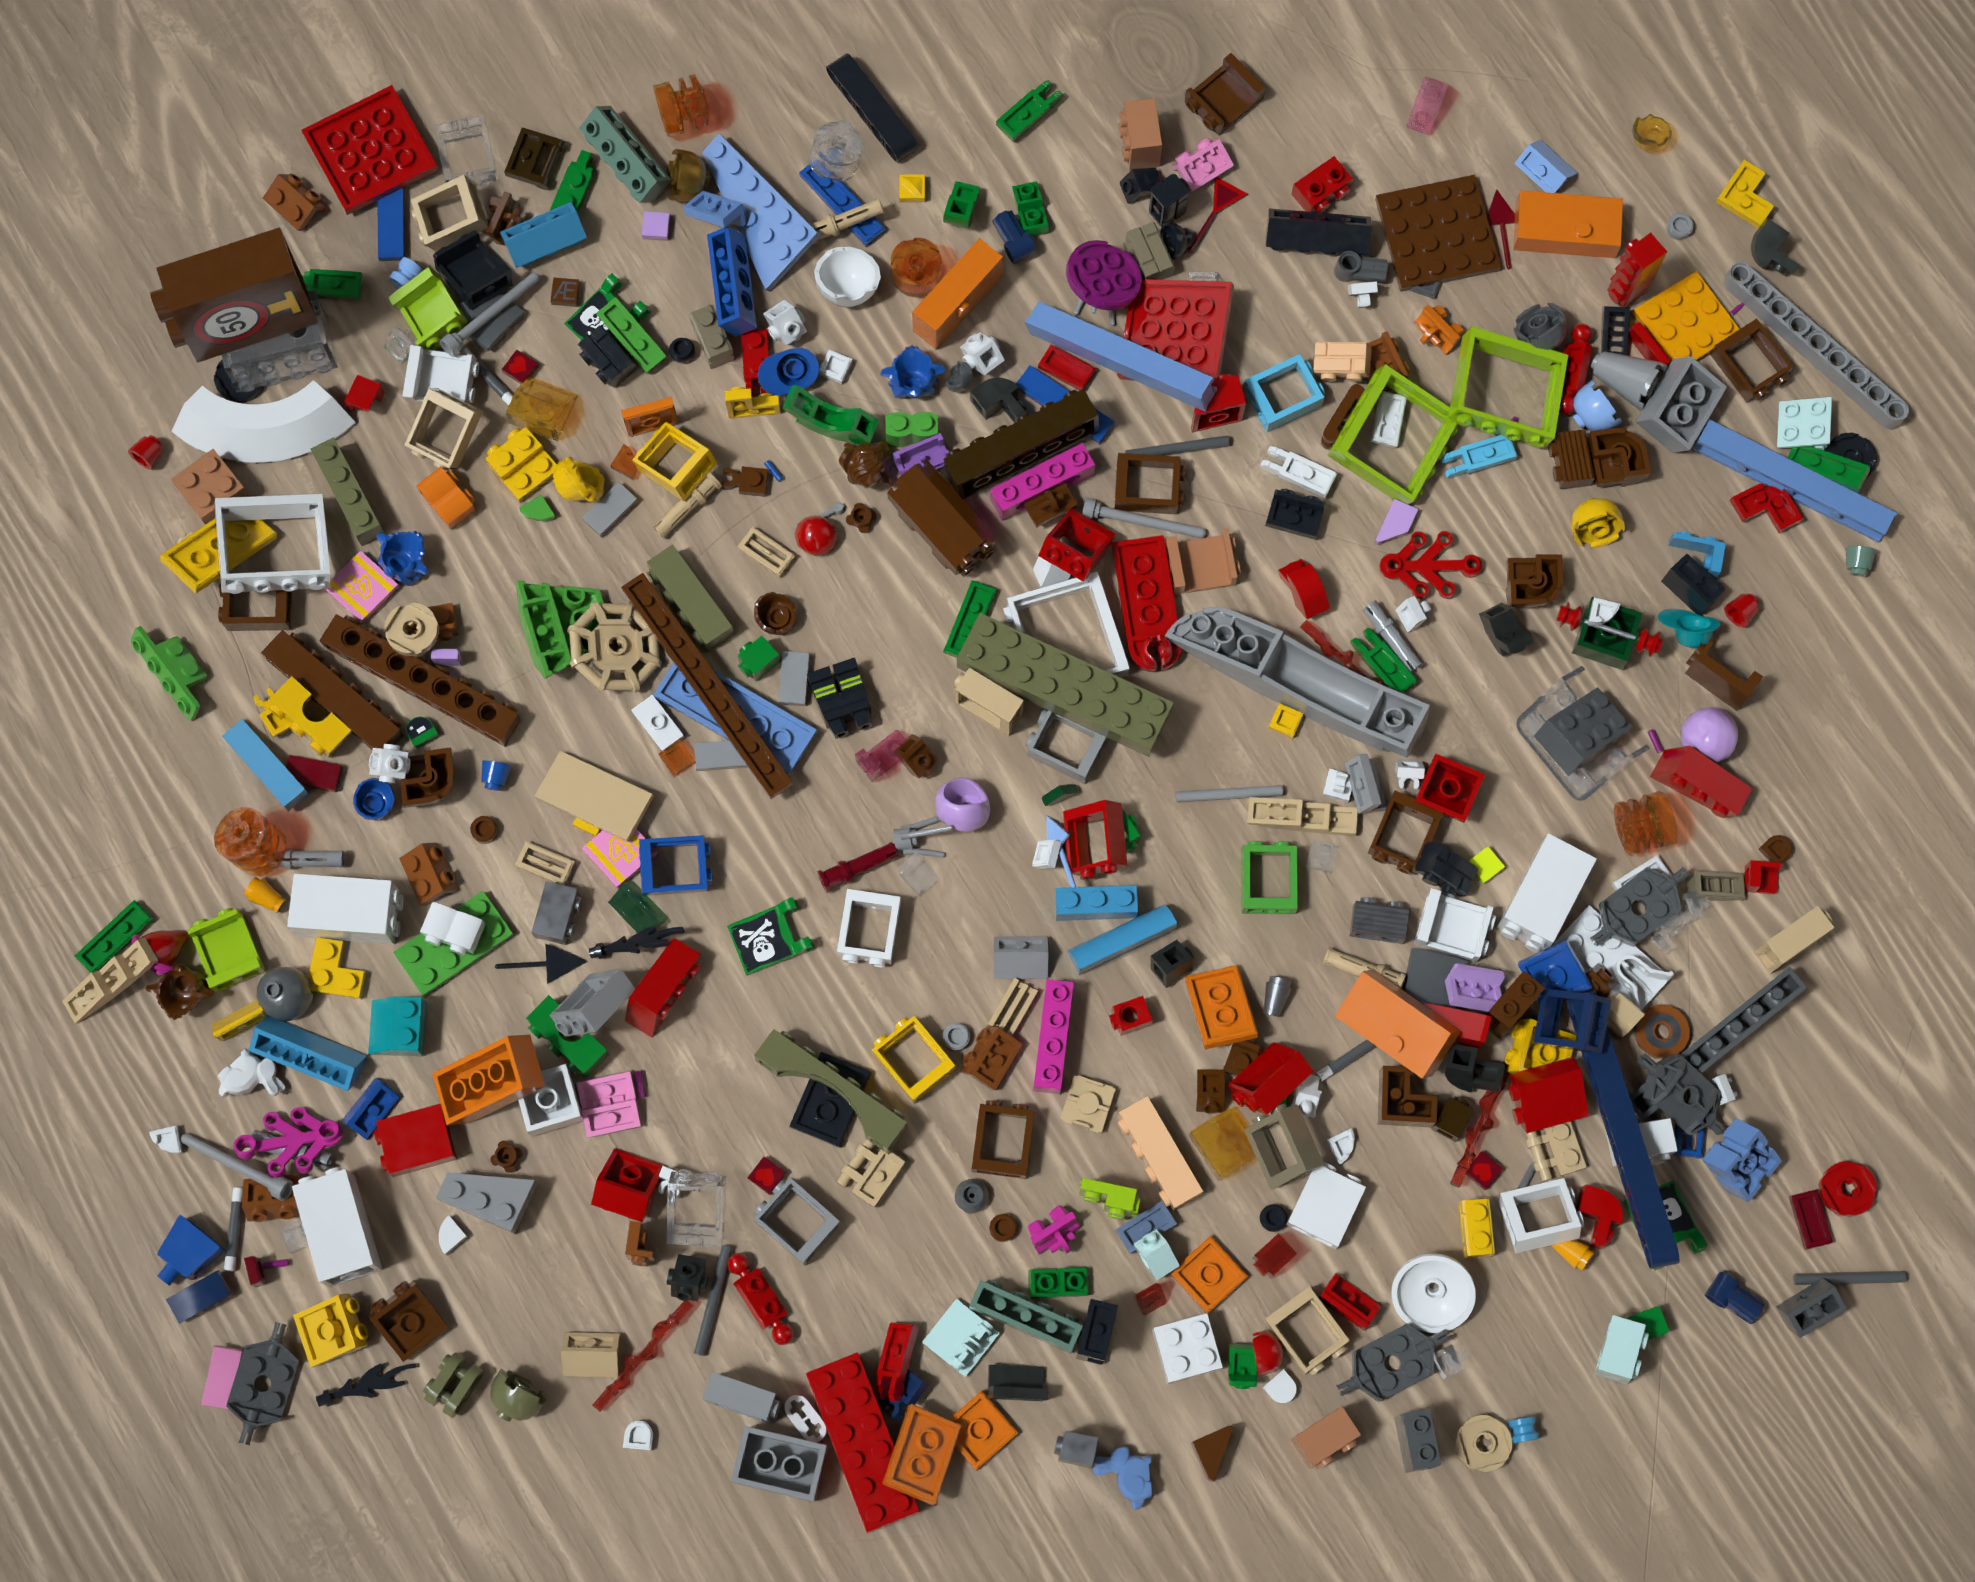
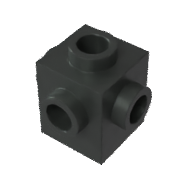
[667,1254,708,1302]

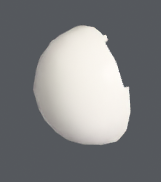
[814,247,881,307]

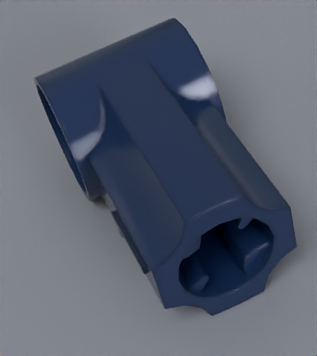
[993,210,1037,264]
[1705,1272,1765,1324]

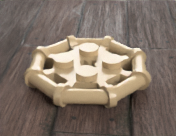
[567,601,662,692]

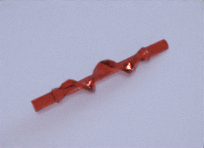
[1300,620,1385,686]
[1450,1062,1510,1188]
[592,1301,693,1412]

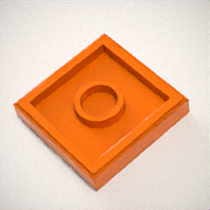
[621,397,678,437]
[1169,1236,1248,1314]
[949,1390,1018,1471]

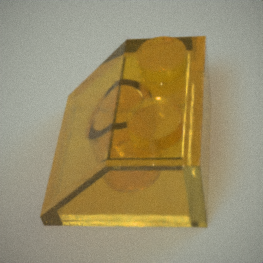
[506,377,578,441]
[1189,1106,1256,1182]

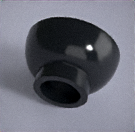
[1160,222,1192,260]

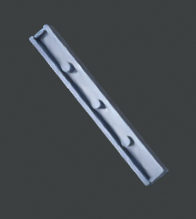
[1025,302,1217,411]
[1693,419,1897,543]

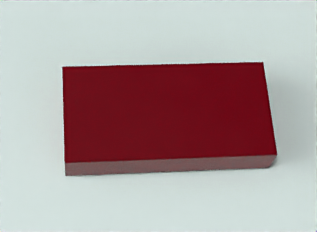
[286,755,343,792]
[1789,1189,1833,1250]

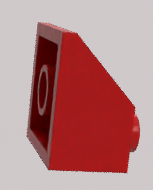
[1191,374,1246,433]
[1415,753,1485,823]
[591,1148,665,1223]

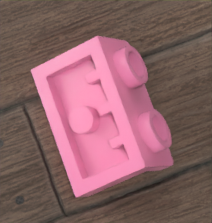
[1170,137,1234,192]

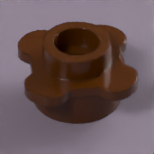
[846,503,877,533]
[490,1141,523,1173]

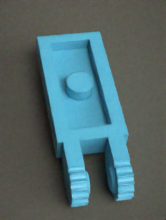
[1440,435,1517,479]

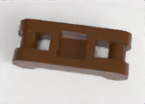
[1321,384,1364,450]

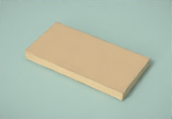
[534,751,654,842]

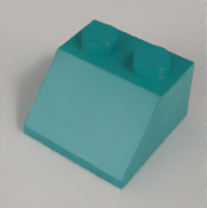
[368,996,427,1056]

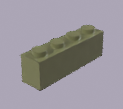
[311,437,385,546]
[646,544,734,652]

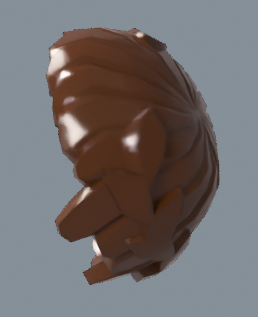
[754,592,797,635]

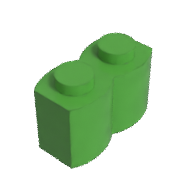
[885,412,938,447]

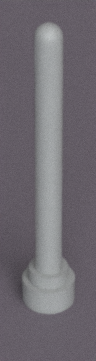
[439,272,540,357]
[1082,497,1206,538]
[181,1133,293,1201]

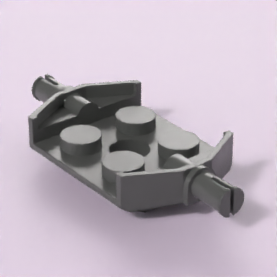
[1590,867,1690,947]
[1638,1053,1725,1135]
[226,1322,299,1445]
[1336,1323,1450,1402]

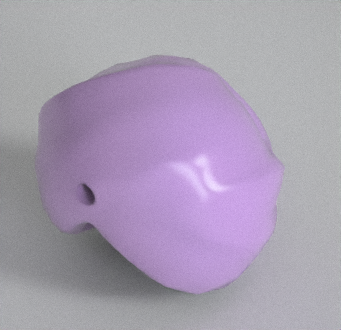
[1680,707,1738,763]
[935,777,991,832]

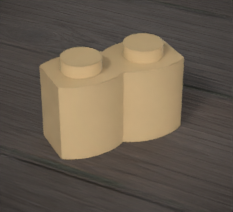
[1607,992,1645,1039]

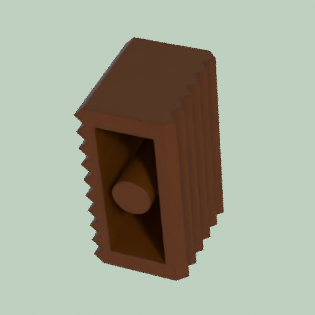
[1548,429,1595,489]

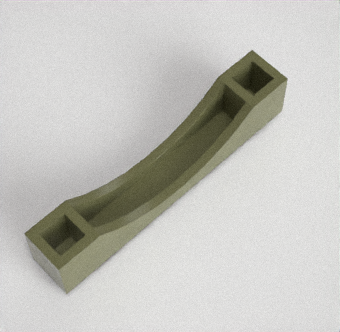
[754,1029,907,1154]

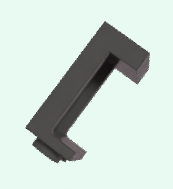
[1394,1409,1441,1473]

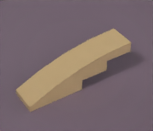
[1247,797,1358,836]
[62,938,158,1024]

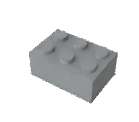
[1636,356,1727,453]
[731,1426,828,1502]

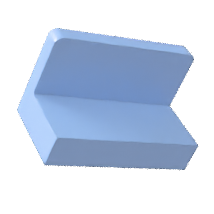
[1514,140,1577,193]

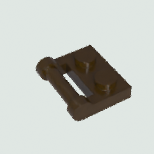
[504,127,566,190]

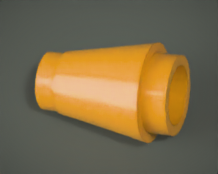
[244,877,286,913]
[1551,1240,1594,1271]

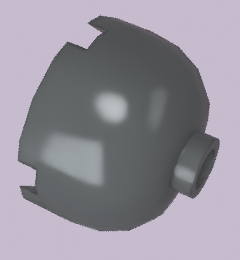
[1513,303,1567,350]
[256,967,313,1021]

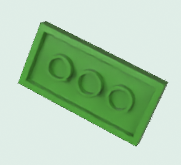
[393,891,514,997]

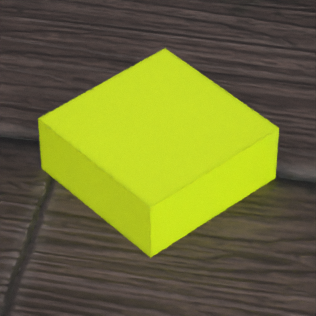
[1469,846,1505,885]

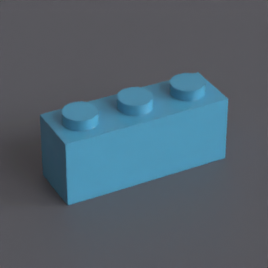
[500,202,587,268]
[1055,885,1138,921]

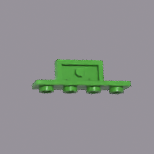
[131,626,207,721]

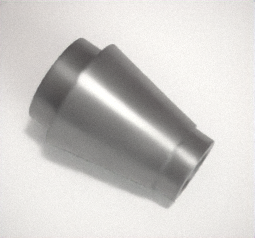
[1263,976,1292,1017]

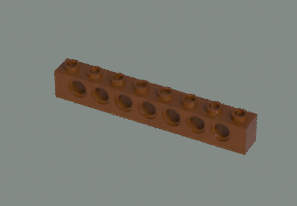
[319,614,521,747]

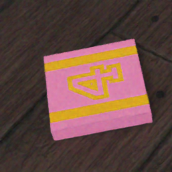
[324,550,399,624]
[582,829,658,889]

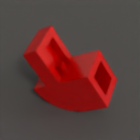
[1278,559,1330,619]
[1576,1184,1623,1250]

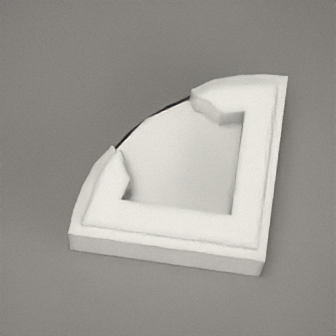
[1587,597,1620,625]
[149,1125,183,1154]
[1327,1128,1354,1166]
[439,1215,467,1255]

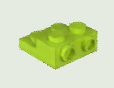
[1079,1178,1141,1220]

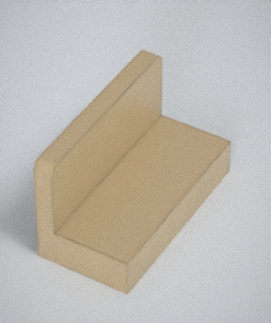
[561,1332,620,1377]

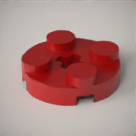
[1818,1161,1877,1217]

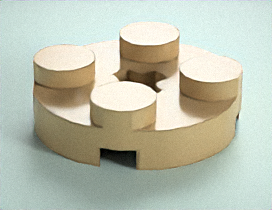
[384,603,439,657]
[1455,1415,1512,1472]

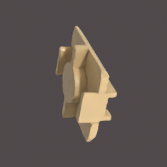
[1060,1075,1116,1133]

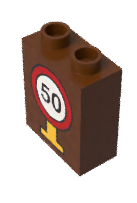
[150,227,318,363]

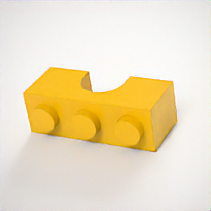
[269,676,351,758]

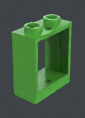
[1241,841,1298,914]

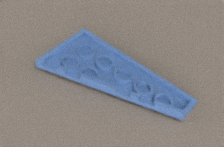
[702,134,821,292]

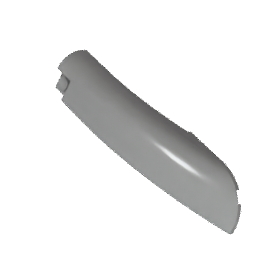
[1165,607,1430,758]

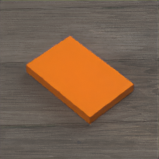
[1185,965,1258,1050]
[882,1404,962,1505]

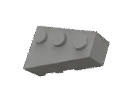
[436,1172,539,1234]

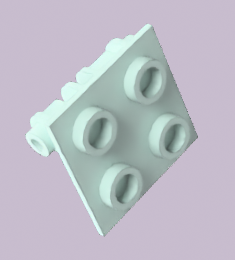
[1777,397,1832,450]
[922,1299,1000,1377]

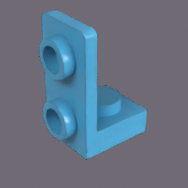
[1668,531,1726,580]

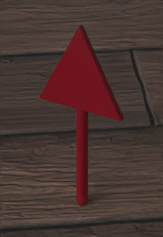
[1487,189,1515,270]

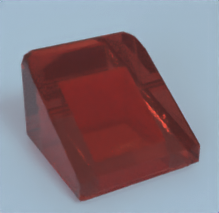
[1134,1283,1167,1315]

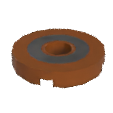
[1634,1005,1690,1059]

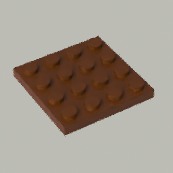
[1375,175,1501,292]

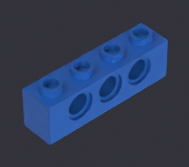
[707,226,757,337]

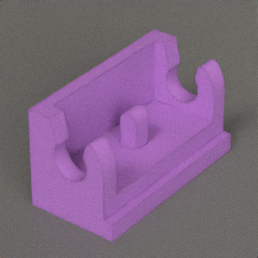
[893,433,949,476]

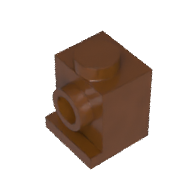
[893,734,938,778]

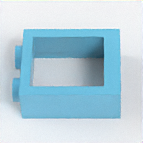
[1243,354,1325,432]

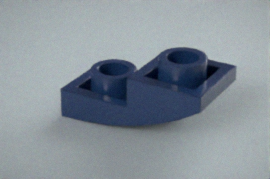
[166,1270,232,1324]

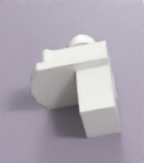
[1292,1075,1322,1118]

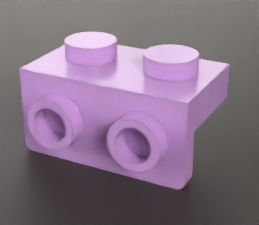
[1445,963,1505,1012]

